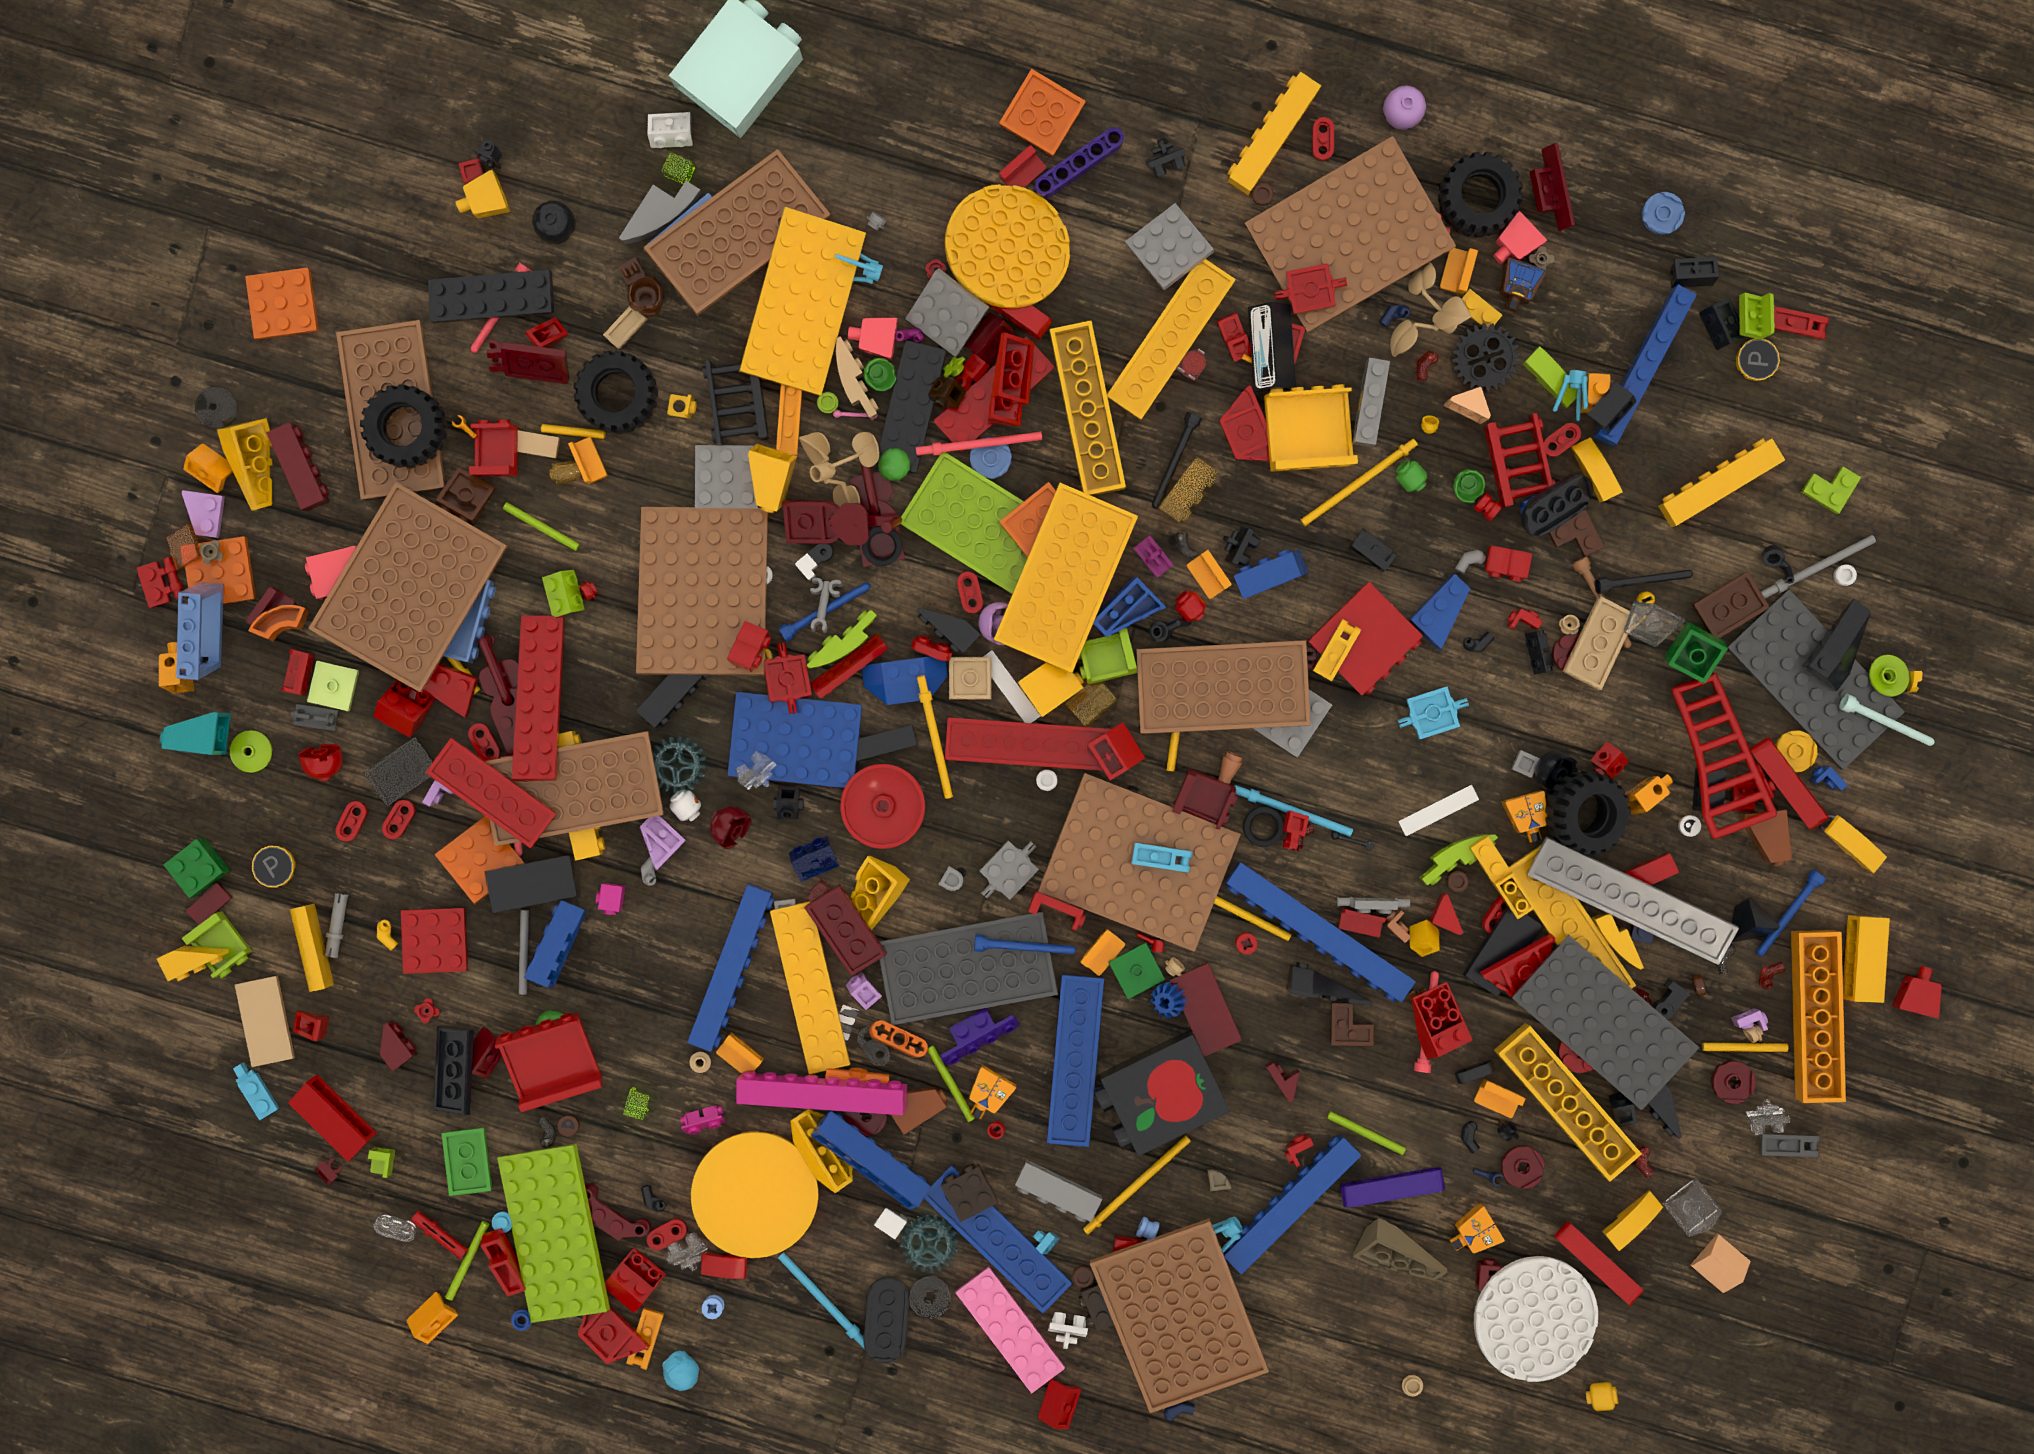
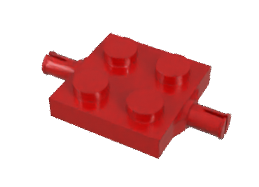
[1274,263,1347,314]
[765,642,812,714]

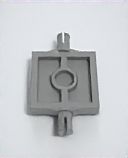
[979,840,1039,900]
[1337,897,1410,914]

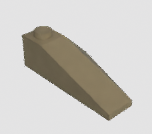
[1353,1218,1447,1281]

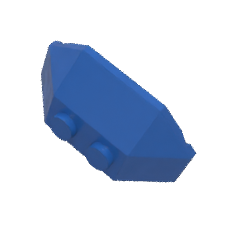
[862,657,948,705]

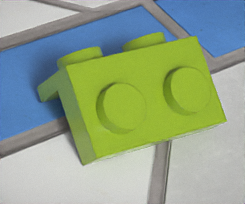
[1739,293,1775,340]
[542,570,584,617]

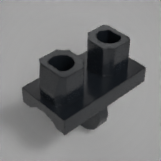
[1145,139,1186,178]
[1222,527,1260,566]

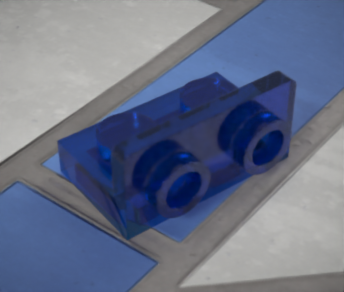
[789,836,839,882]

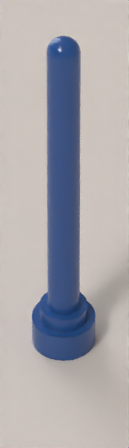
[778,582,871,642]
[1756,869,1827,956]
[974,934,1076,954]

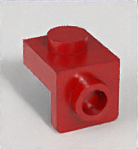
[1507,608,1543,630]
[1731,780,1756,813]
[1284,1134,1314,1168]

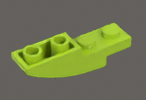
[807,610,878,669]
[1419,834,1498,885]

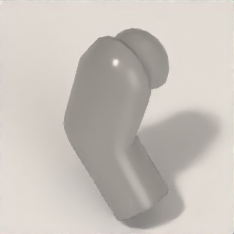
[1455,550,1486,574]
[641,857,656,886]

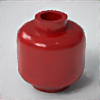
[1175,590,1206,622]

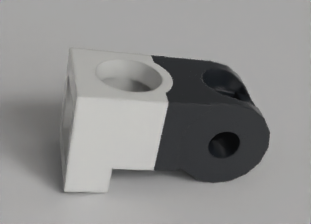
[795,544,833,581]

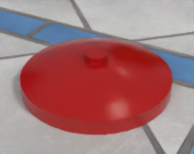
[840,764,925,849]

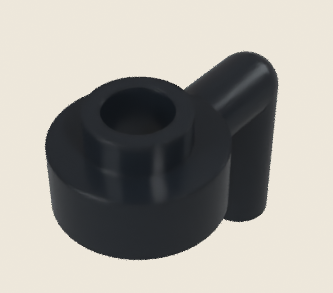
[1762,545,1794,584]
[1150,619,1191,642]

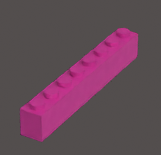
[736,1071,907,1115]

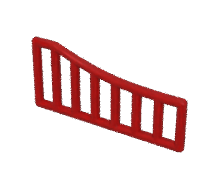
[1671,673,1777,839]

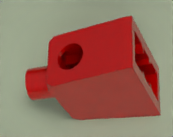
[1892,966,1941,1018]

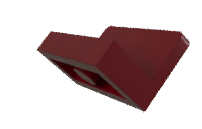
[965,313,1015,365]
[245,586,296,625]
[472,1026,502,1079]

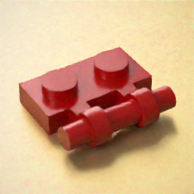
[136,557,184,608]

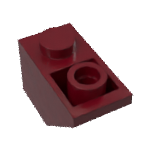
[380,1020,418,1072]

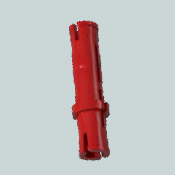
[410,1210,468,1260]

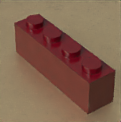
[266,422,330,512]

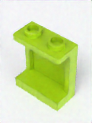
[1078,628,1137,685]
[182,911,253,979]

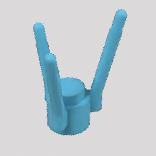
[835,253,883,284]
[1553,370,1588,421]
[1212,1217,1243,1253]

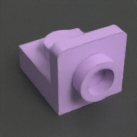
[423,780,454,806]
[846,972,882,1010]
[1731,1008,1768,1031]

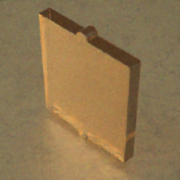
[167,524,201,570]

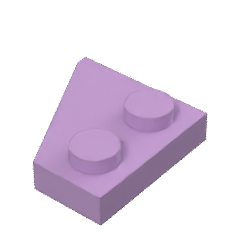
[182,490,225,538]
[640,816,685,870]

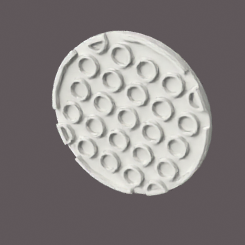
[1474,1256,1598,1382]

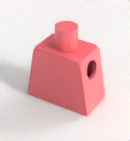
[1493,211,1547,264]
[848,318,898,361]

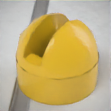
[1421,416,1439,434]
[1636,591,1655,608]

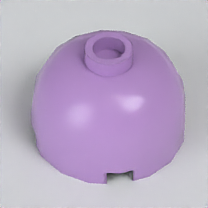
[1383,85,1426,130]
[978,602,1008,645]

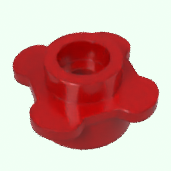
[414,998,440,1023]

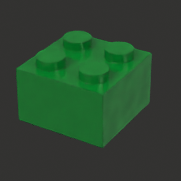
[1664,622,1728,684]
[164,838,231,898]

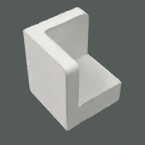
[874,1208,908,1239]

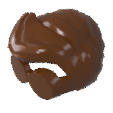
[628,275,664,317]

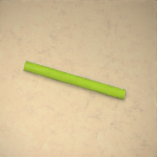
[503,502,580,551]
[927,1045,975,1122]
[1327,1111,1406,1155]
[445,1221,490,1301]

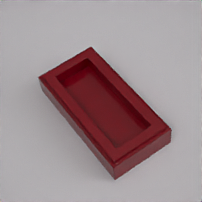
[186,882,233,925]

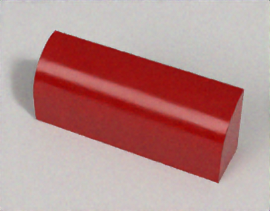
[288,1074,377,1162]

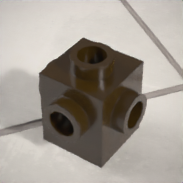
[928,377,967,409]

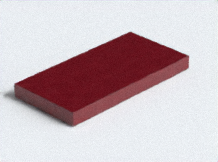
[804,884,887,976]
[1169,963,1242,1057]

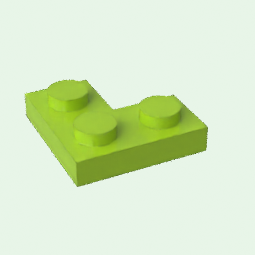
[1801,467,1861,514]

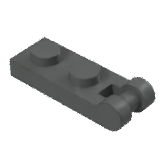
[1759,1133,1820,1157]

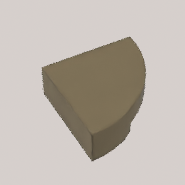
[1207,1169,1231,1191]

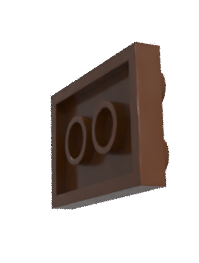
[1692,571,1770,638]

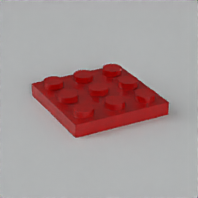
[401,907,468,974]

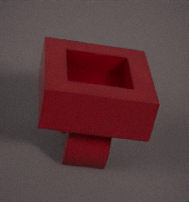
[315,1158,343,1186]

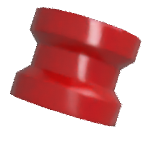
[1235,932,1257,955]

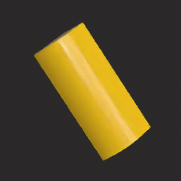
[289,903,334,992]
[1843,915,1890,1003]

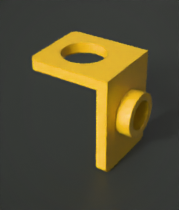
[667,394,697,419]

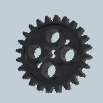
[1451,323,1521,392]

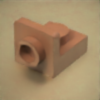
[1384,909,1411,943]

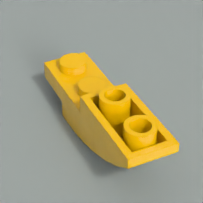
[1469,835,1536,919]

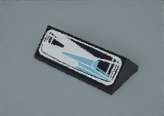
[1248,302,1296,392]

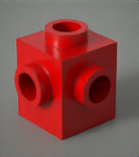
[1590,742,1629,779]

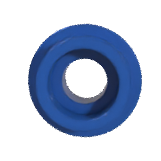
[511,1309,532,1331]

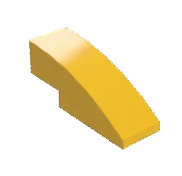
[1571,437,1623,503]
[1824,815,1887,873]
[1591,912,1644,970]
[1602,1190,1663,1251]

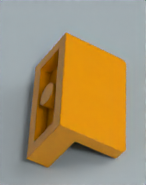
[1439,248,1478,295]
[568,437,608,484]
[183,443,233,493]
[1186,550,1232,599]
[1080,928,1125,976]
[716,1032,764,1073]
[1474,1078,1526,1118]
[407,1292,458,1344]

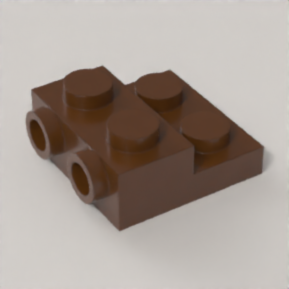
[435,467,495,526]

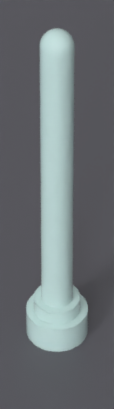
[1839,694,1934,746]

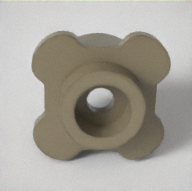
[1529,246,1555,270]
[199,540,223,564]

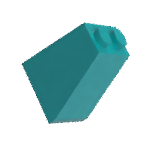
[160,712,231,755]

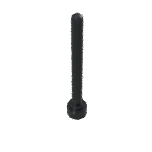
[1152,412,1202,509]
[1594,570,1693,594]

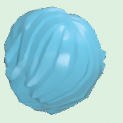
[662,1351,700,1391]

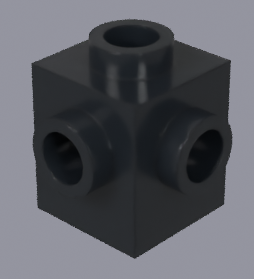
[773,786,804,819]

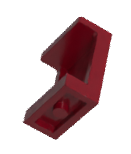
[1172,768,1238,830]

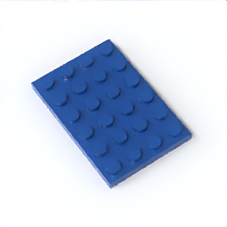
[728,692,862,788]

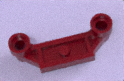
[585,1183,651,1241]

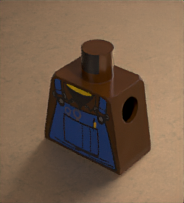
[1499,257,1547,312]

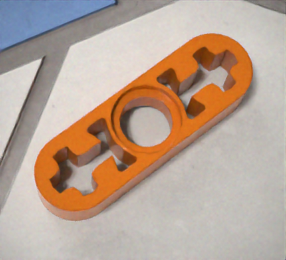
[869,1020,928,1058]

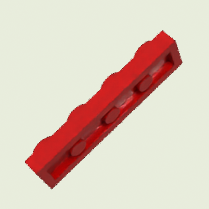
[810,633,888,699]

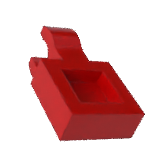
[1283,811,1309,850]

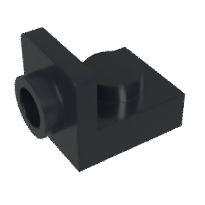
[1609,1092,1638,1127]

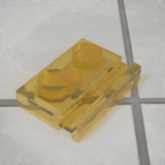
[1066,682,1118,727]

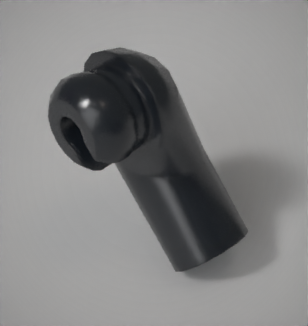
[1463,631,1495,652]

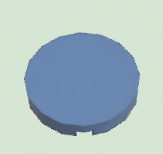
[1641,192,1685,235]
[970,437,1012,479]

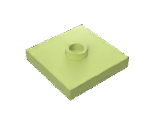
[307,661,360,711]

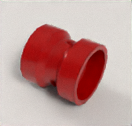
[1473,492,1503,522]

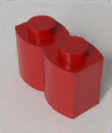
[1483,546,1532,582]
[727,621,771,672]

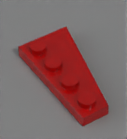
[424,663,478,718]

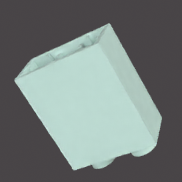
[669,0,803,138]

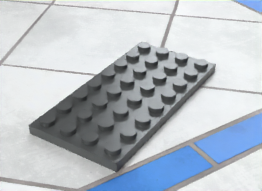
[1727,589,1904,770]
[879,911,1058,1025]
[1511,934,1699,1110]

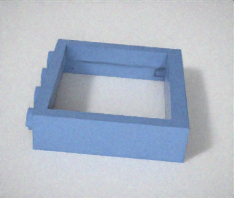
[176,582,224,680]

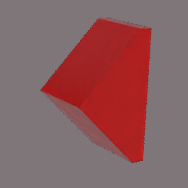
[525,317,569,348]
[1429,893,1463,935]
[293,1011,329,1041]

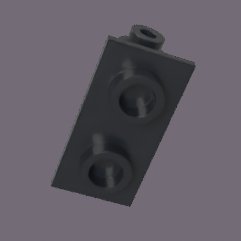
[473,140,501,169]
[1525,630,1554,675]

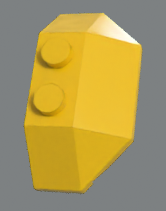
[791,1109,853,1193]

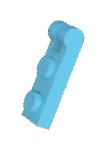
[1131,842,1193,872]

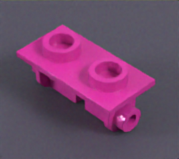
[680,1105,726,1135]

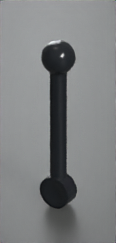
[1331,832,1374,850]

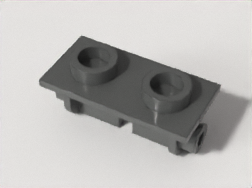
[291,704,338,731]

